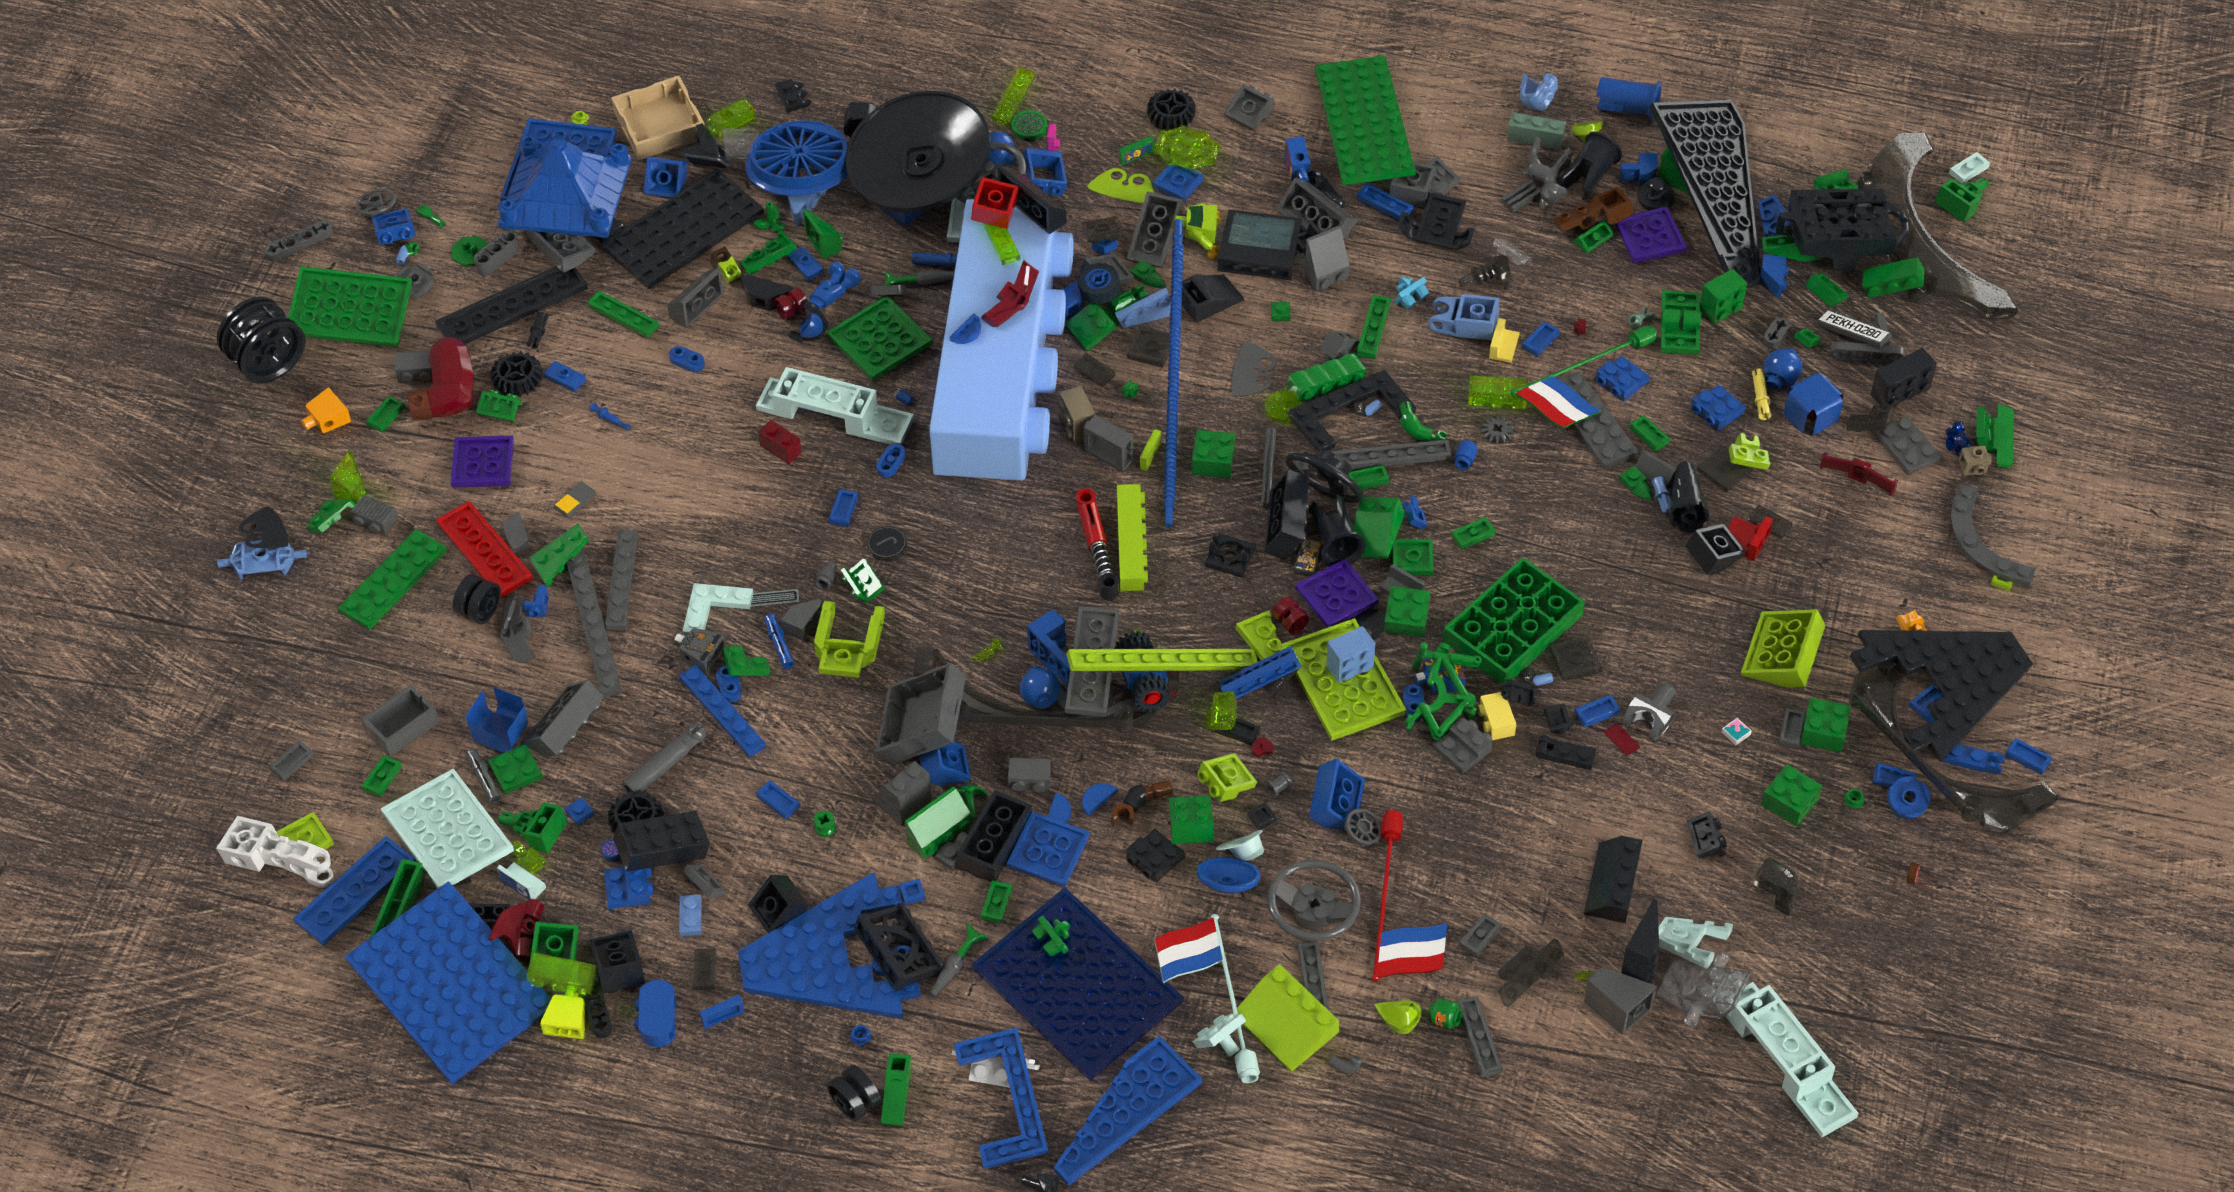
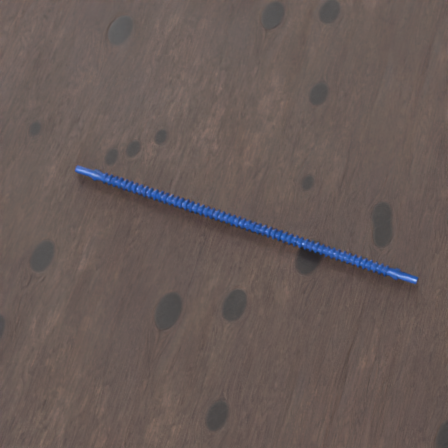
[1163,219,1184,527]

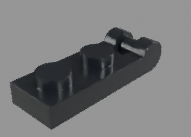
[1535,735,1596,770]

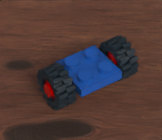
[1115,631,1171,712]

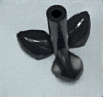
[1021,1173,1059,1192]

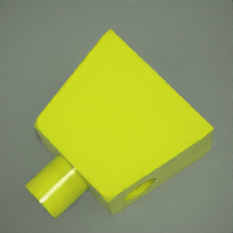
[540,987,586,1039]

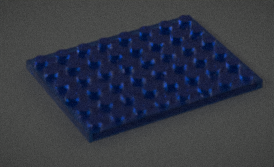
[971,887,1184,1081]

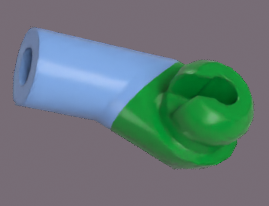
[395,242,419,265]

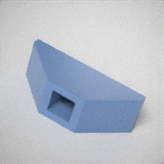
[787,190,826,226]

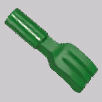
[415,204,445,228]

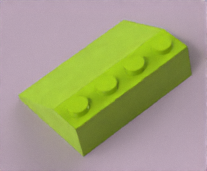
[1741,609,1826,688]
[1232,964,1339,1072]

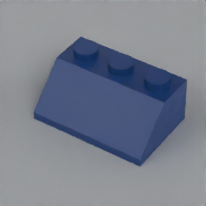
[1309,759,1365,832]

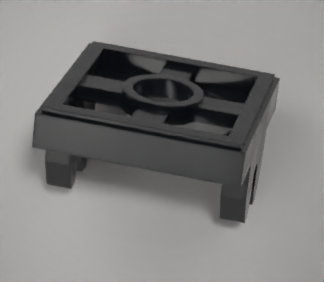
[1205,533,1256,578]

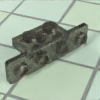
[1497,939,1564,1007]

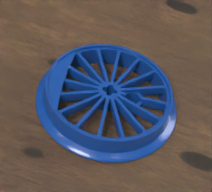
[745,120,849,196]

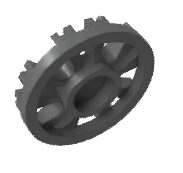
[1344,809,1382,847]

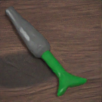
[884,270,955,286]
[928,924,988,998]

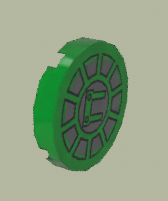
[1011,110,1047,141]

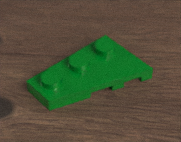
[739,230,797,275]

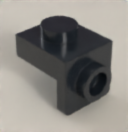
[1290,223,1321,254]
[1543,703,1574,735]

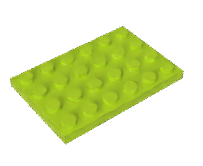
[1281,618,1406,741]

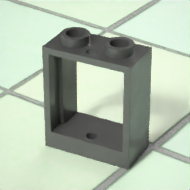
[1083,415,1134,472]

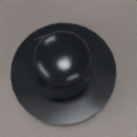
[1637,177,1675,211]

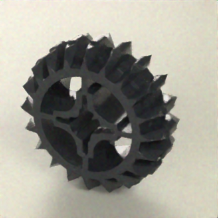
[1147,88,1196,132]
[491,351,543,398]
[608,790,664,833]

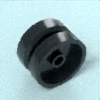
[452,573,501,625]
[826,1064,881,1122]

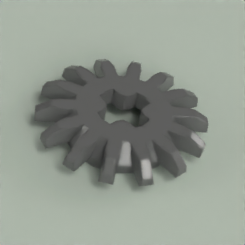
[1480,416,1515,444]

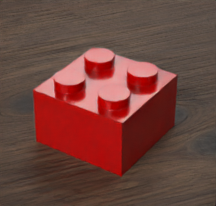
[971,177,1019,229]

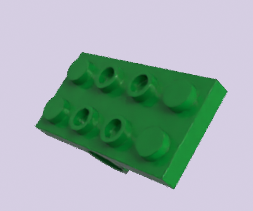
[1660,290,1701,355]

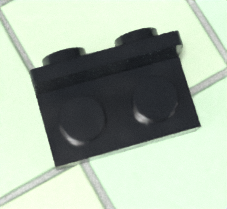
[1687,811,1727,859]

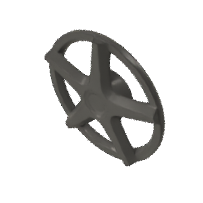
[355,189,396,216]

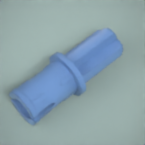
[1652,477,1671,514]

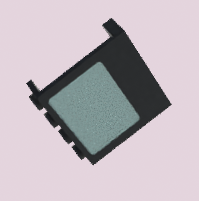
[1218,209,1302,281]

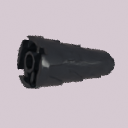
[1669,462,1709,532]

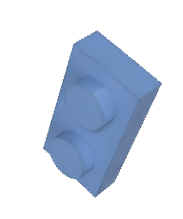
[679,895,702,936]

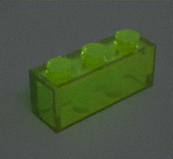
[1468,375,1528,409]
[526,952,597,996]

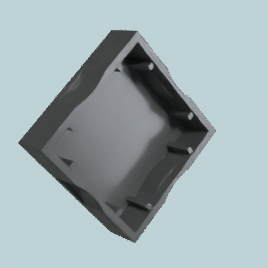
[875,663,966,765]

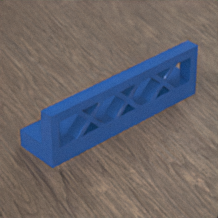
[1218,646,1302,703]

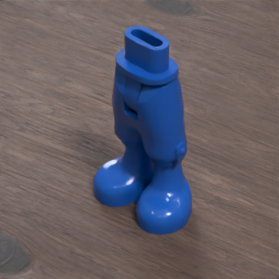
[809,261,861,310]

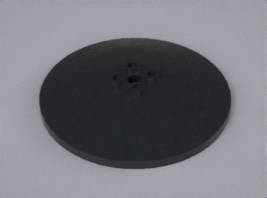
[846,91,991,213]

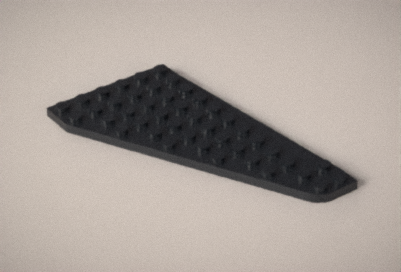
[1649,100,1761,288]

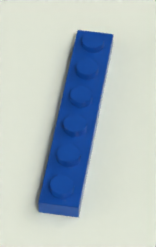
[679,665,766,758]

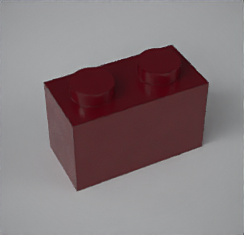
[758,420,802,465]

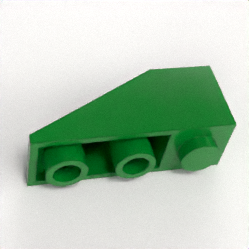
[881,1053,912,1126]

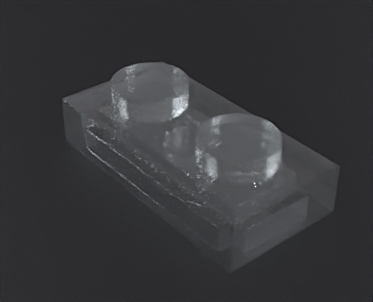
[1493,238,1532,265]

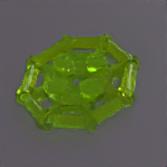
[1153,125,1221,170]

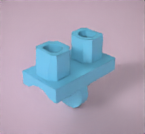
[1394,277,1429,310]

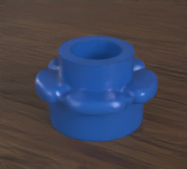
[850,1025,872,1046]

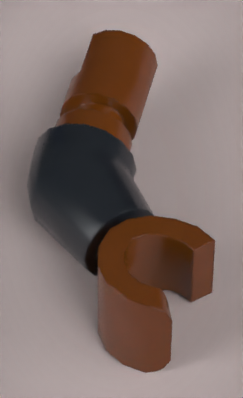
[1111,780,1173,826]

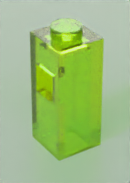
[708,97,756,140]

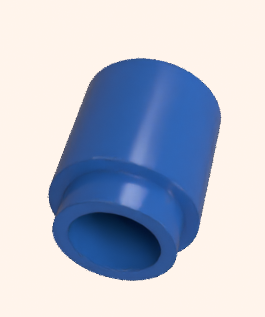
[1454,440,1478,470]

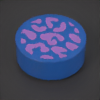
[601,839,620,861]

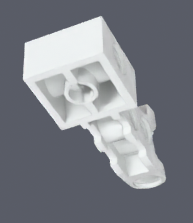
[216,816,334,888]

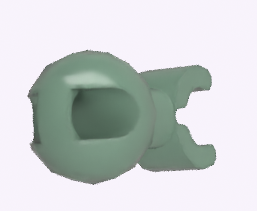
[1627,306,1654,328]

